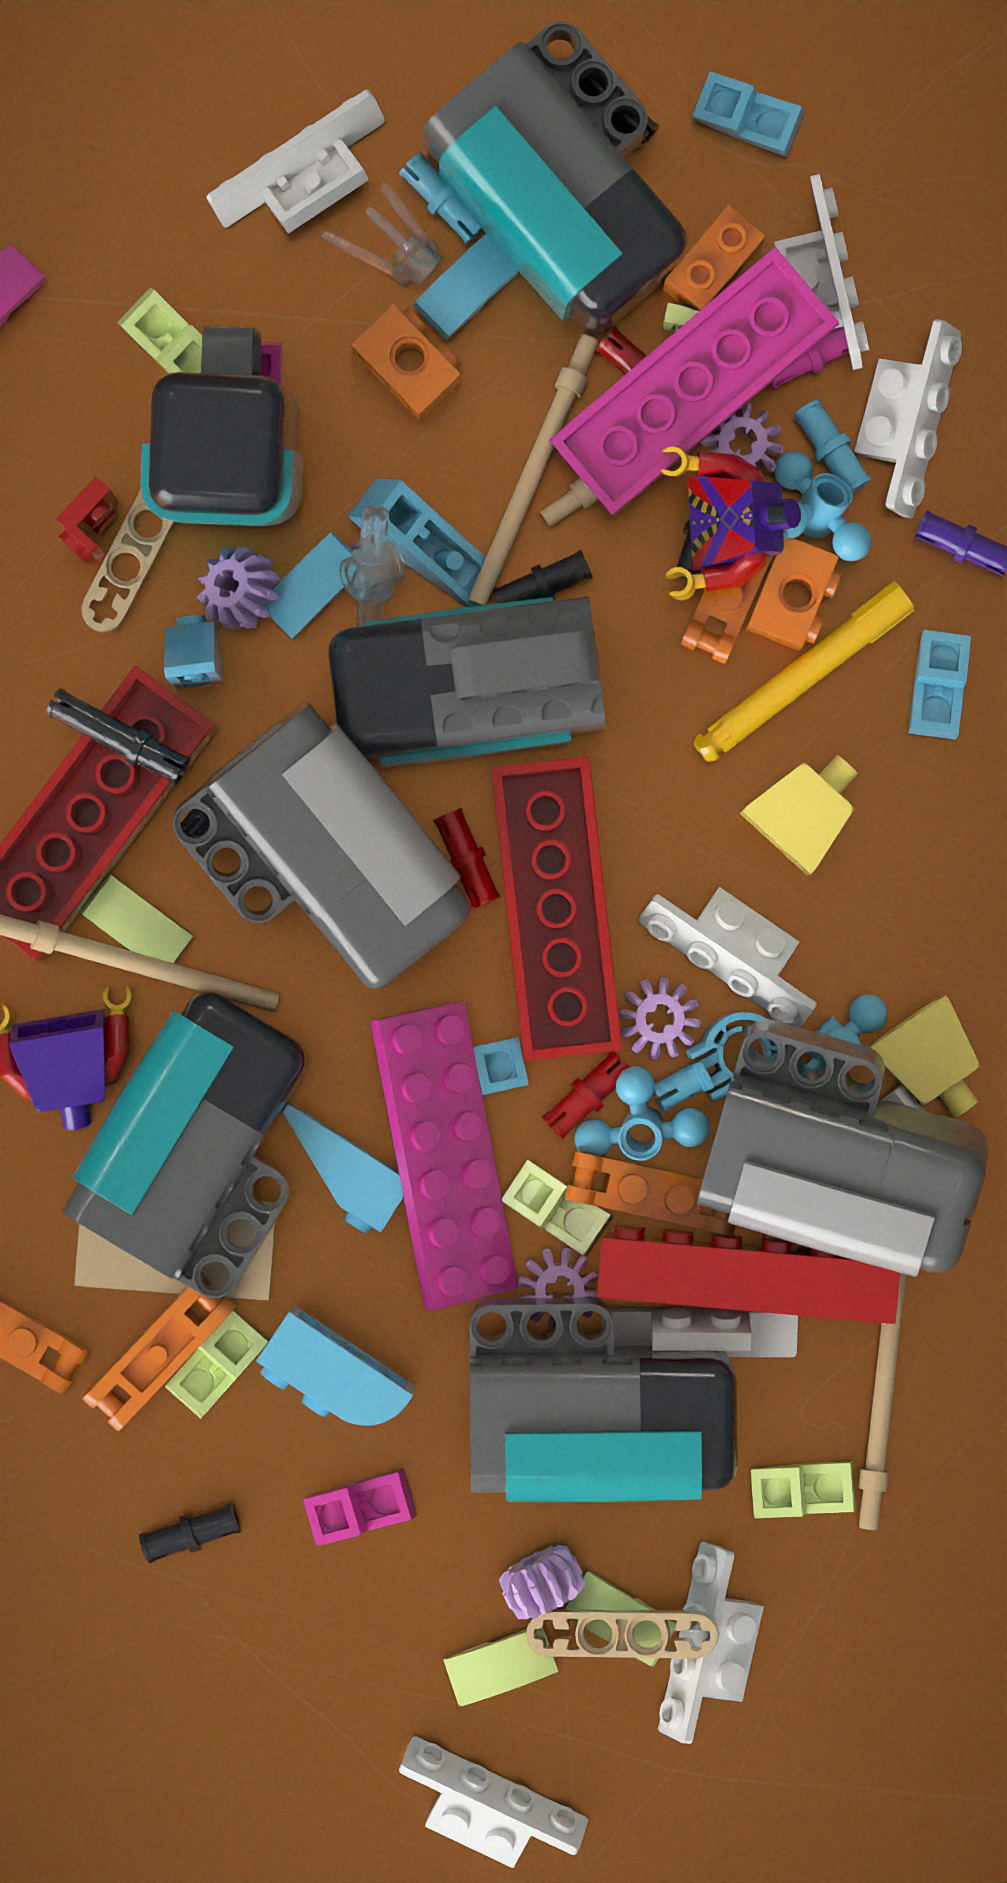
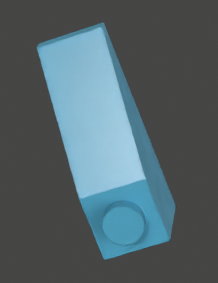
[348,478,502,607]
[164,615,225,690]
[283,1103,404,1234]

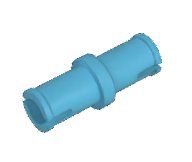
[399,152,483,244]
[793,399,872,494]

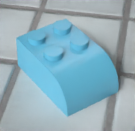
[256,1305,415,1426]

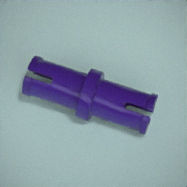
[914,510,1007,578]

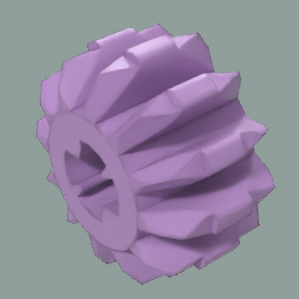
[700,403,783,473]
[196,546,282,630]
[618,977,701,1060]
[518,1247,600,1330]
[499,1545,586,1619]

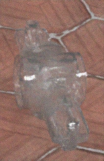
[340,505,406,627]

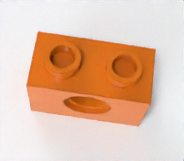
[663,204,766,311]
[351,304,462,422]
[745,538,842,651]

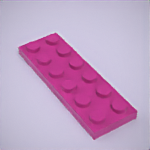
[549,247,839,516]
[370,1001,518,1310]

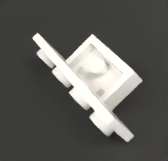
[207,89,385,234]
[774,174,869,370]
[854,319,962,519]
[638,887,817,1027]
[602,1307,798,1357]
[658,1541,764,1744]
[399,1736,588,1868]

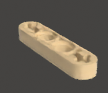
[81,489,175,633]
[526,1609,720,1658]

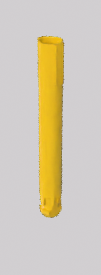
[693,581,915,762]

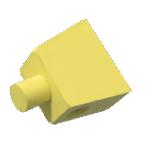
[739,755,858,876]
[866,995,980,1118]

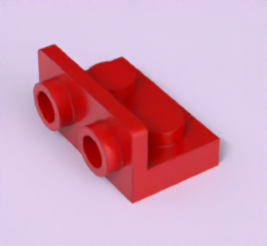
[55,476,119,563]

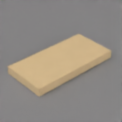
[74,1201,276,1300]

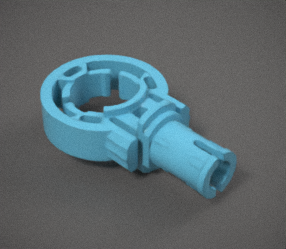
[653,1012,778,1113]

